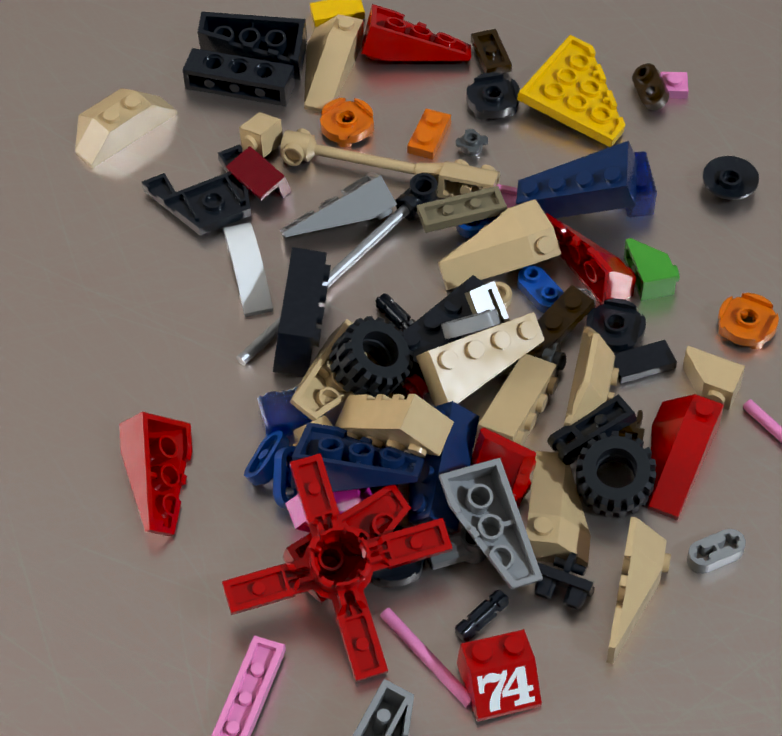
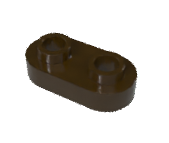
[632,63,669,111]

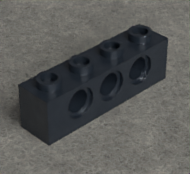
[182,48,295,107]

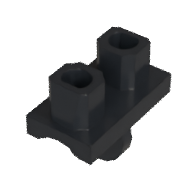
[534,552,595,611]

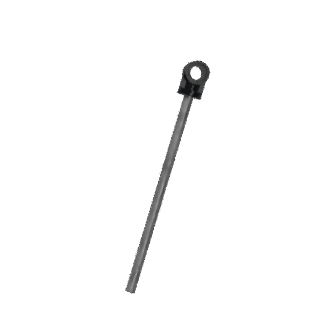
[236,173,438,365]

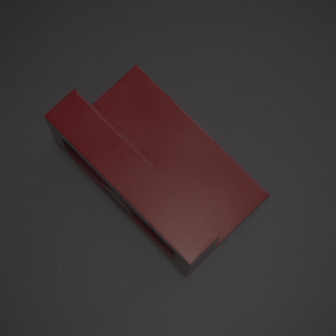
[225,146,291,201]

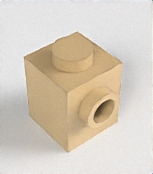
[239,112,283,158]

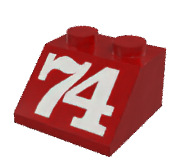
[456,629,542,722]

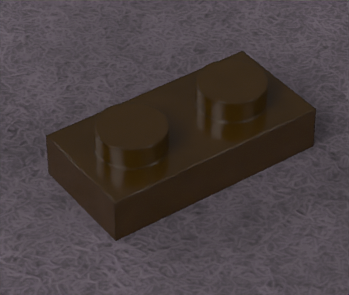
[471,29,512,74]

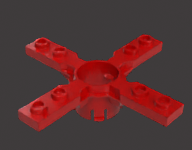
[222,453,453,682]

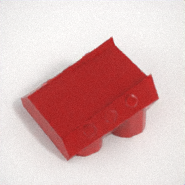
[470,428,536,509]

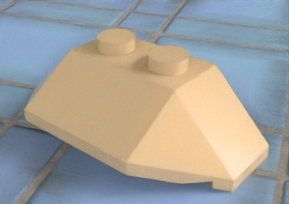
[75,88,177,169]
[564,326,619,426]

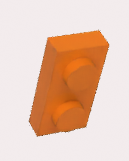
[407,108,451,160]

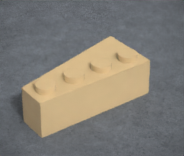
[416,312,545,406]
[474,354,559,448]
[335,394,454,458]

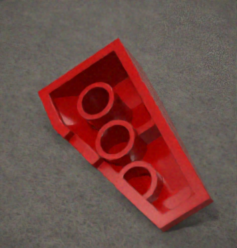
[545,213,636,305]
[282,485,411,604]

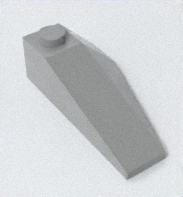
[280,172,397,237]
[439,458,543,590]

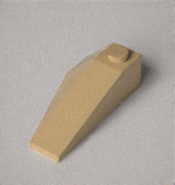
[304,14,364,112]
[438,199,561,290]
[290,319,378,421]
[526,450,591,567]
[606,517,671,664]

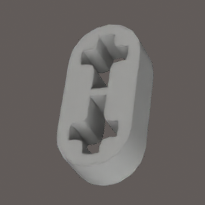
[441,309,501,339]
[687,529,746,574]

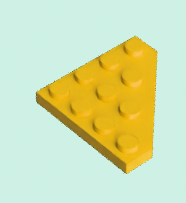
[517,35,626,147]

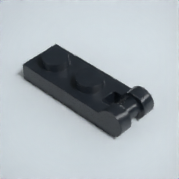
[547,394,637,465]

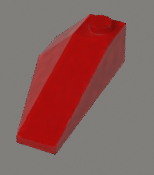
[361,4,471,61]
[648,394,724,520]
[119,412,192,536]

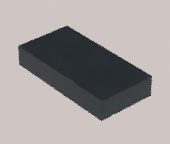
[614,340,677,384]

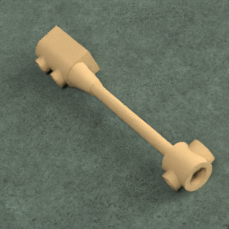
[280,128,500,198]

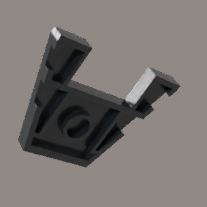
[142,144,251,235]

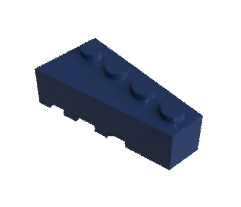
[516,140,638,218]
[408,401,480,533]

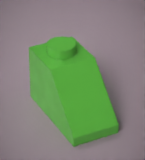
[623,238,680,301]

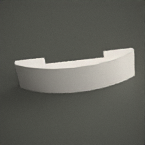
[223,222,273,317]

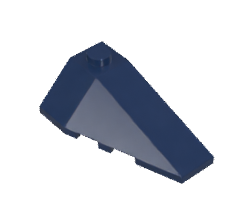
[291,422,424,492]

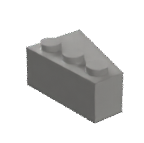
[353,679,414,736]

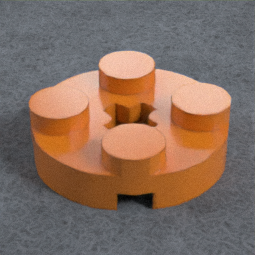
[320,98,374,148]
[718,293,779,349]

